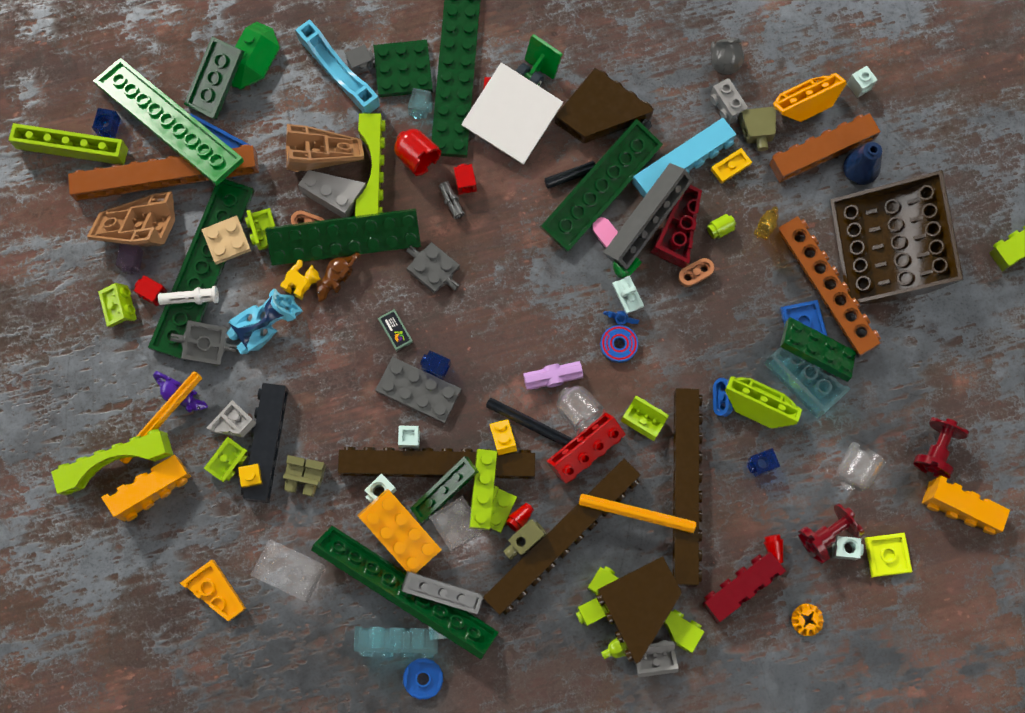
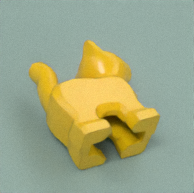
[280,260,320,300]

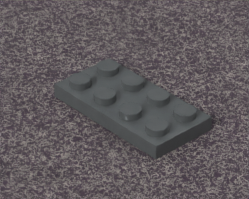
[375,357,462,424]

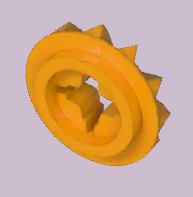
[791,604,824,636]

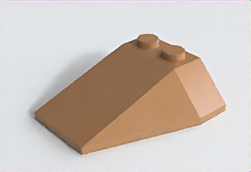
[285,124,364,172]
[87,191,175,247]

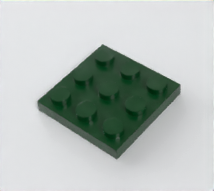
[373,40,433,98]

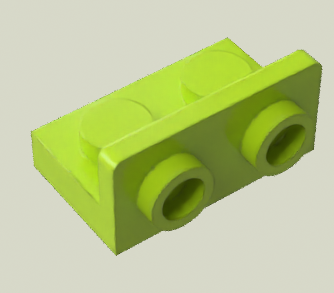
[98,283,137,327]
[490,486,517,533]

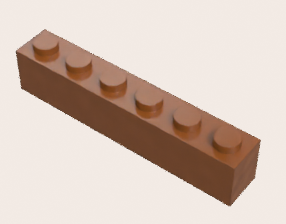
[769,113,881,183]

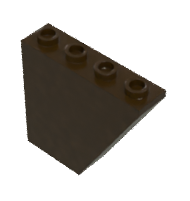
[555,68,654,144]
[596,556,682,665]

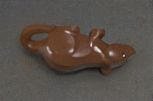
[317,252,361,302]

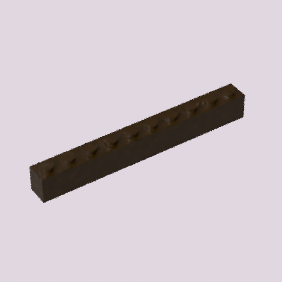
[672,388,703,587]
[338,447,535,479]
[483,458,641,616]

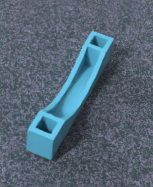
[295,19,380,113]

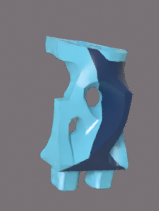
[227,289,303,354]

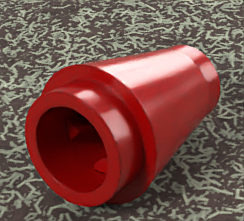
[506,503,534,532]
[763,534,784,563]

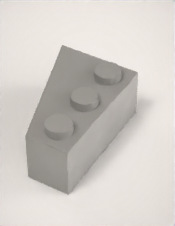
[298,170,366,218]

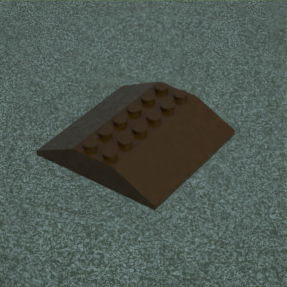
[830,170,964,305]

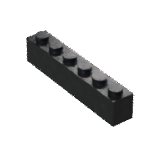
[241,383,289,504]

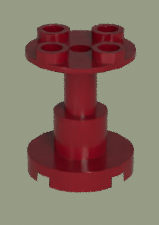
[913,417,969,479]
[798,503,865,564]

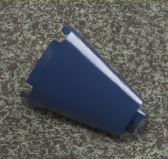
[843,142,882,185]

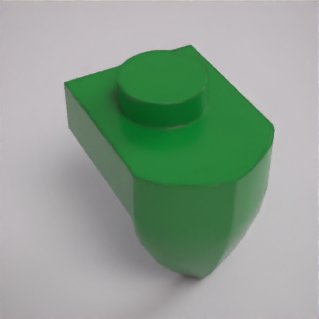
[612,257,642,278]

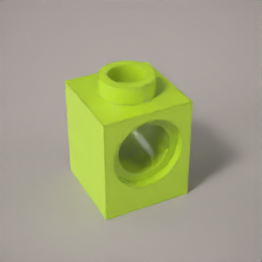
[576,598,608,626]

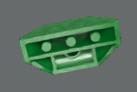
[231,22,280,90]

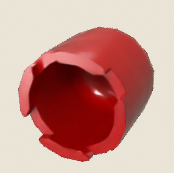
[394,128,441,176]

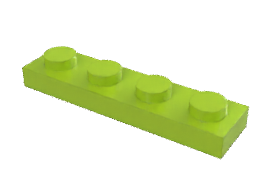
[469,449,497,530]

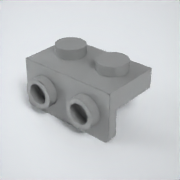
[710,79,747,125]
[636,640,679,678]

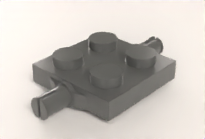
[406,242,460,294]
[170,320,237,366]

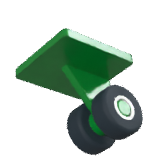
[516,34,563,87]

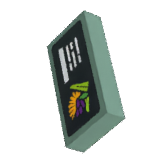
[378,309,413,352]

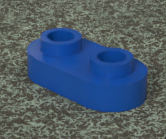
[713,378,733,417]

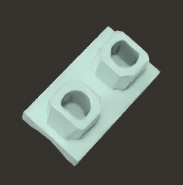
[612,276,644,314]

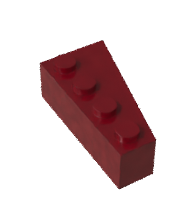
[650,185,702,269]
[702,552,786,623]

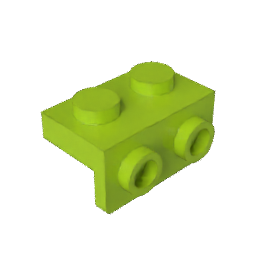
[245,208,275,250]
[621,396,669,441]
[204,437,247,482]

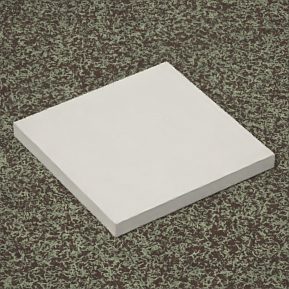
[461,63,563,165]

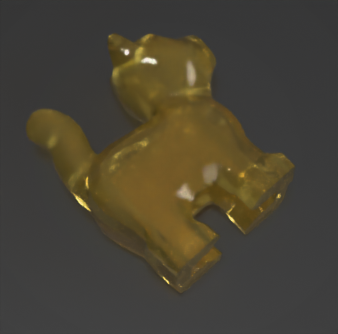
[753,207,779,240]

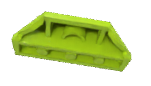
[725,376,802,429]

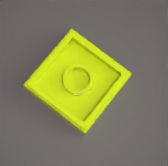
[864,533,912,577]

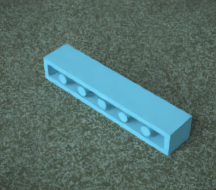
[632,118,736,198]

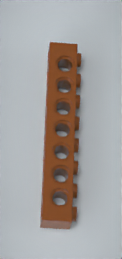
[778,216,881,357]

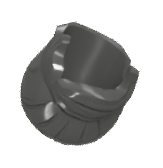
[710,38,744,75]

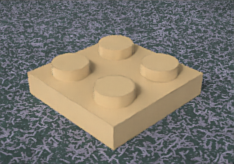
[202,216,251,265]

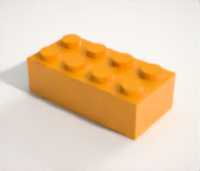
[357,489,442,573]

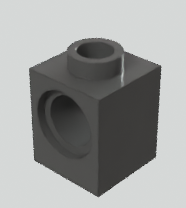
[345,45,375,75]

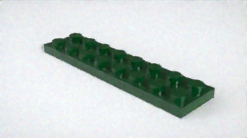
[540,119,663,252]
[265,209,421,266]

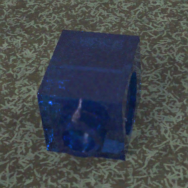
[92,108,121,138]
[420,350,451,380]
[747,448,780,477]

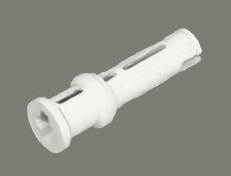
[158,286,219,305]

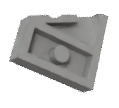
[207,400,256,437]

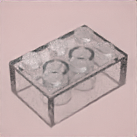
[251,539,326,603]

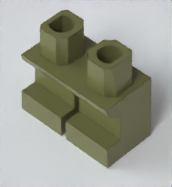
[283,455,326,497]

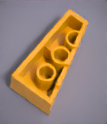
[101,455,191,522]
[922,476,1010,535]

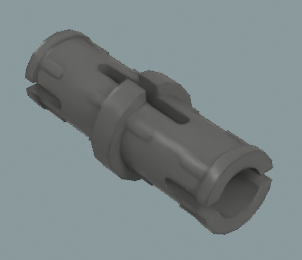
[438,181,465,219]

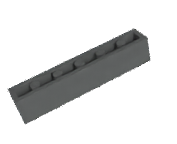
[603,163,694,270]

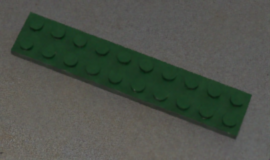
[431,0,481,158]
[148,179,255,361]
[311,526,499,659]

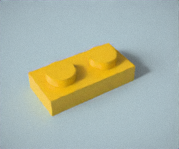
[711,148,752,184]
[490,419,517,456]

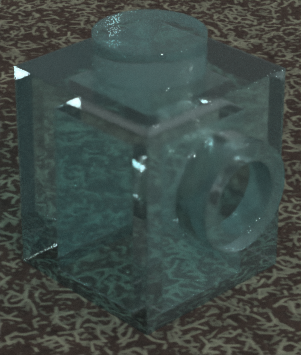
[408,88,433,119]

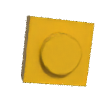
[238,464,262,488]

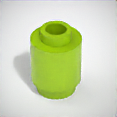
[707,214,736,239]

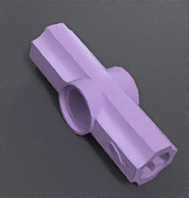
[523,361,583,390]

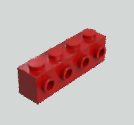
[547,413,626,483]

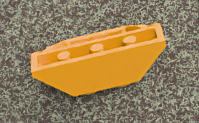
[773,73,847,122]

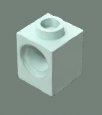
[847,66,877,98]
[398,426,420,450]
[365,473,397,503]
[832,536,864,560]

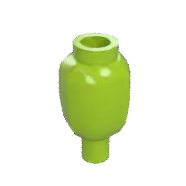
[601,638,627,660]

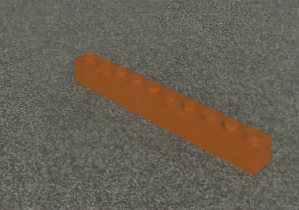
[68,144,259,201]

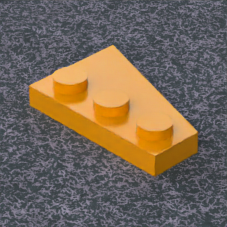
[180,560,246,621]

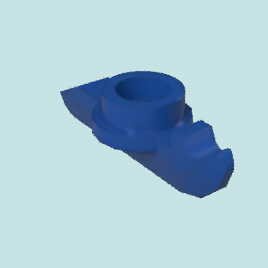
[603,311,640,325]

